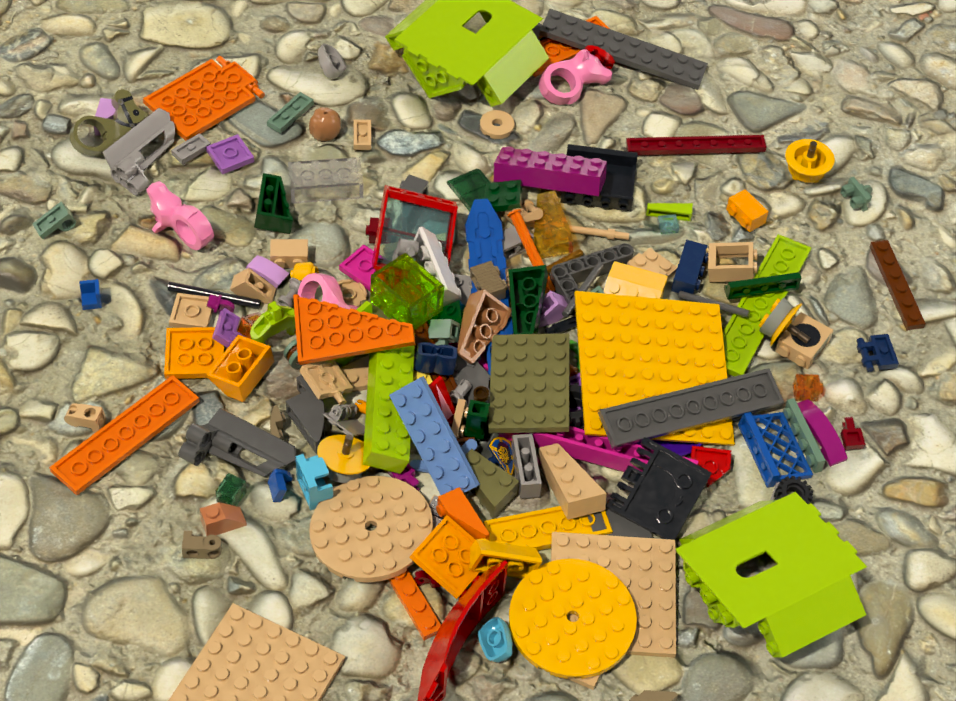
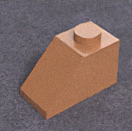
[200,502,247,536]

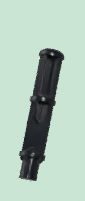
[545,315,577,334]

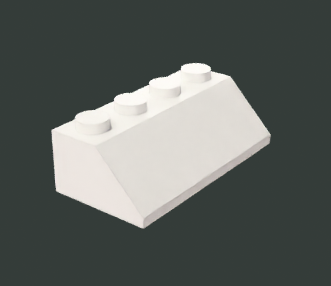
[414,227,461,311]

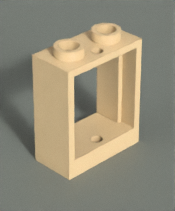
[708,242,757,282]

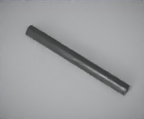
[562,263,604,318]
[678,291,750,318]

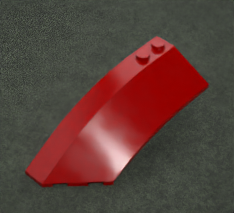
[417,560,508,701]

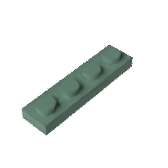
[783,398,825,473]

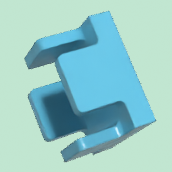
[296,454,333,511]

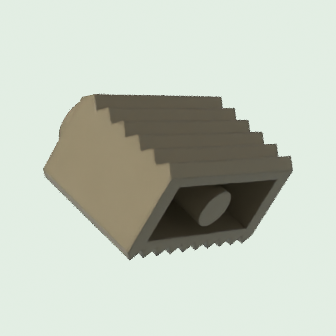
[470,261,508,300]

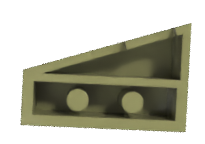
[465,449,519,519]

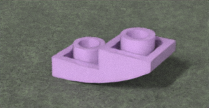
[246,255,289,288]

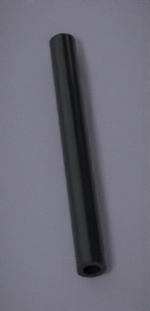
[168,281,261,309]

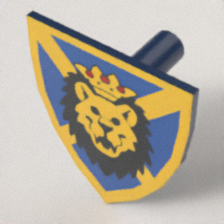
[487,437,514,475]

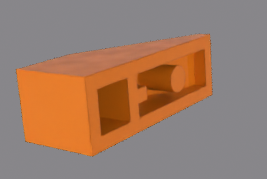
[436,487,490,540]

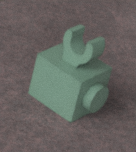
[428,319,460,346]

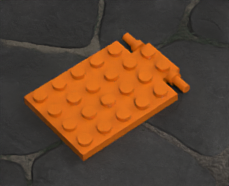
[143,56,265,141]

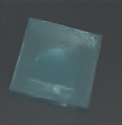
[657,215,679,234]

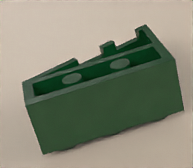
[254,173,293,234]

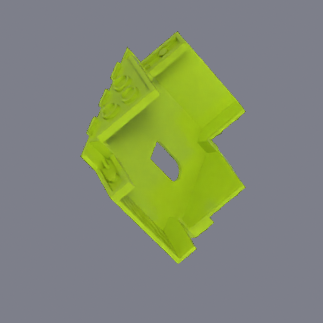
[385,0,549,107]
[676,492,867,658]

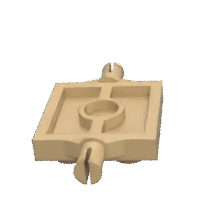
[299,359,353,406]

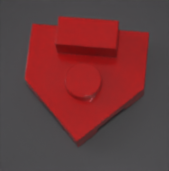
[690,446,732,487]

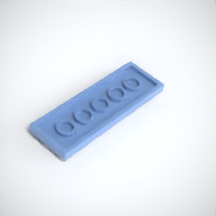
[389,376,480,495]

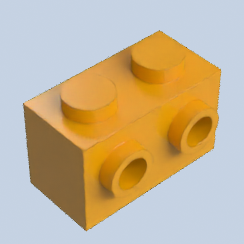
[726,189,769,232]

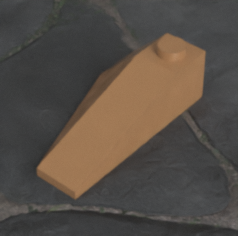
[457,289,512,364]

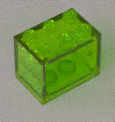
[370,253,445,330]

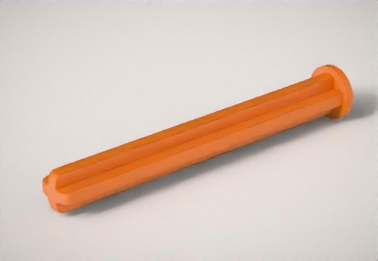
[507,209,555,294]

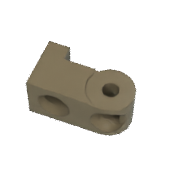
[182,531,222,559]

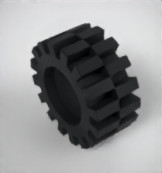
[774,476,813,504]

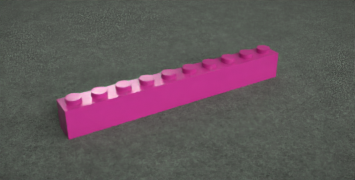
[499,426,698,472]

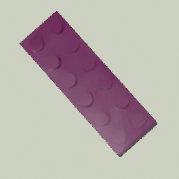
[493,146,607,196]

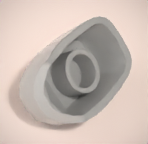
[318,43,347,79]

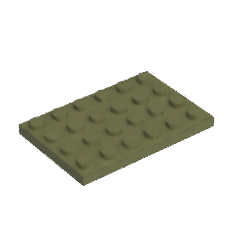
[489,333,570,433]

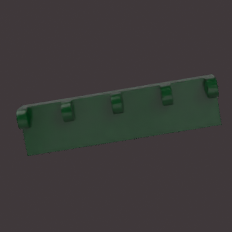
[724,272,802,300]

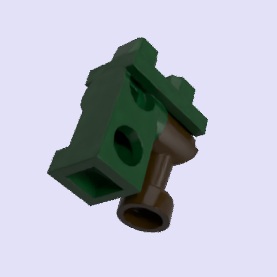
[464,386,490,442]

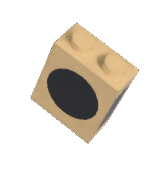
[775,312,833,370]

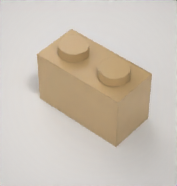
[270,239,308,268]

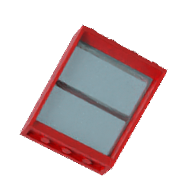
[372,185,458,282]

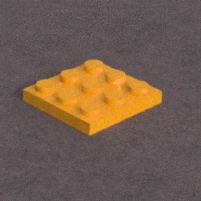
[164,327,225,379]
[409,515,479,599]

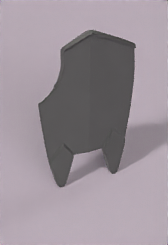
[452,360,491,407]

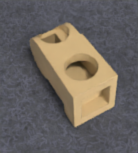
[64,403,106,432]

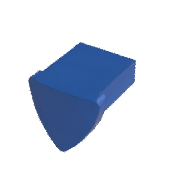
[268,469,293,502]

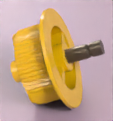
[785,139,835,183]

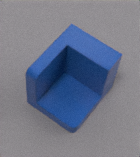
[79,279,102,310]

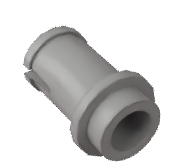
[450,379,472,404]

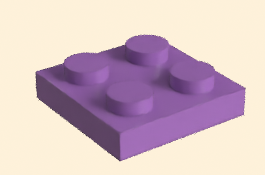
[206,134,254,174]

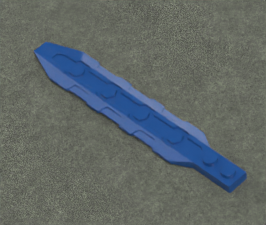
[465,199,513,381]

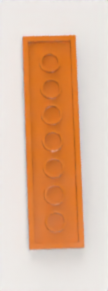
[49,375,200,496]

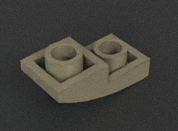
[270,405,286,440]

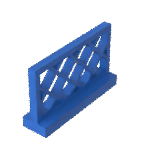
[738,412,813,488]

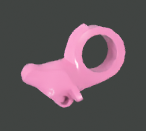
[539,49,612,105]
[146,181,214,250]
[298,273,359,309]

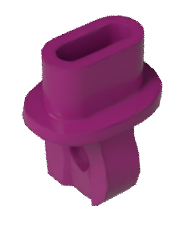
[206,294,235,313]

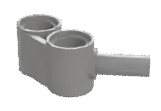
[392,238,419,269]

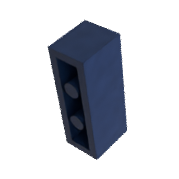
[671,239,709,294]

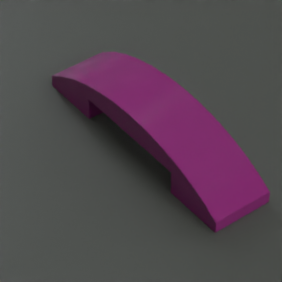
[797,399,848,467]

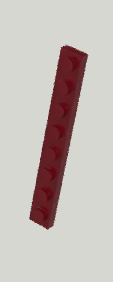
[626,135,767,155]

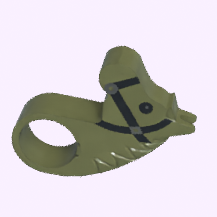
[70,89,149,156]

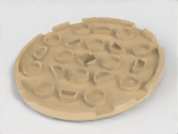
[309,476,433,582]

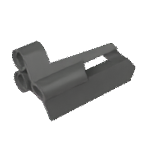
[178,408,296,477]

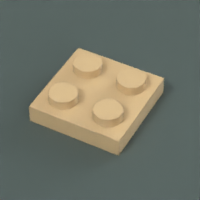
[169,293,213,328]

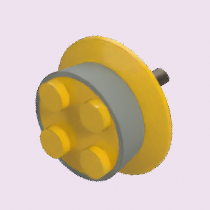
[759,298,810,347]

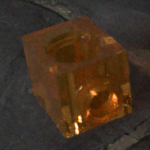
[793,374,823,402]

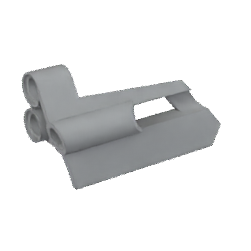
[102,108,175,195]

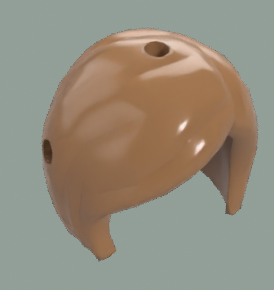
[309,107,341,141]

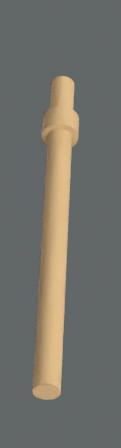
[525,220,629,240]

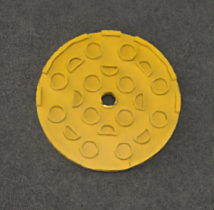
[509,559,637,679]

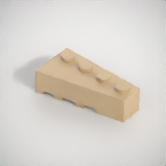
[539,443,607,520]

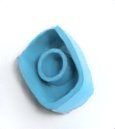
[478,617,513,663]

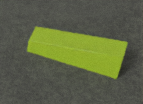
[646,203,693,221]

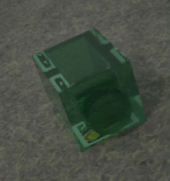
[215,473,247,506]

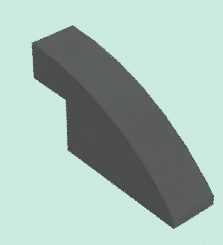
[286,375,325,454]

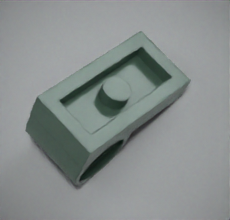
[32,202,76,239]

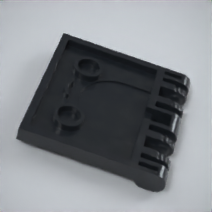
[606,437,712,540]

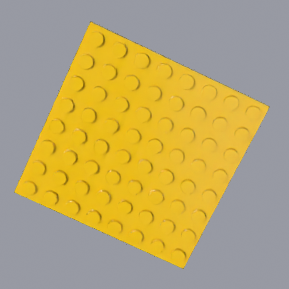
[574,291,735,446]

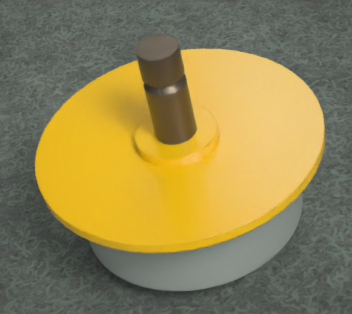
[317,435,370,483]

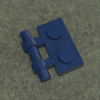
[856,334,899,372]

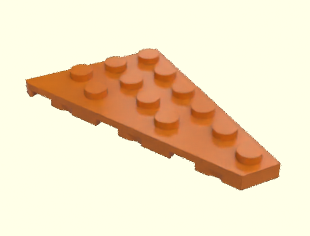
[293,294,416,365]

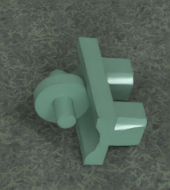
[840,177,873,212]

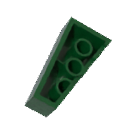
[508,265,548,334]

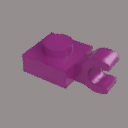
[387,464,419,491]

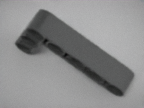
[550,243,634,316]

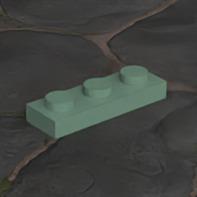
[267,92,314,134]

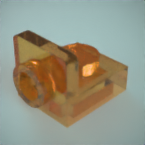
[237,312,261,339]

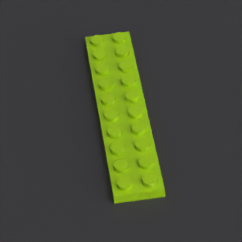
[723,234,811,377]

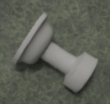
[277,278,301,307]

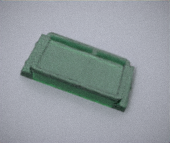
[447,168,491,212]

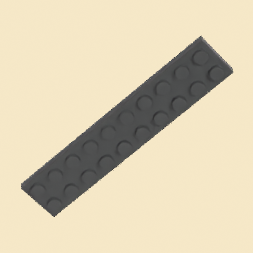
[539,9,708,90]
[598,368,784,449]

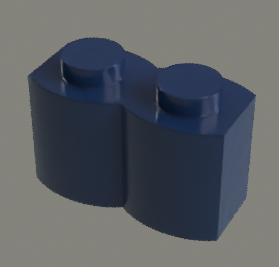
[414,342,457,375]

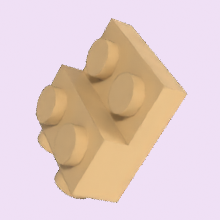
[627,248,677,280]

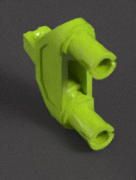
[250,301,296,344]

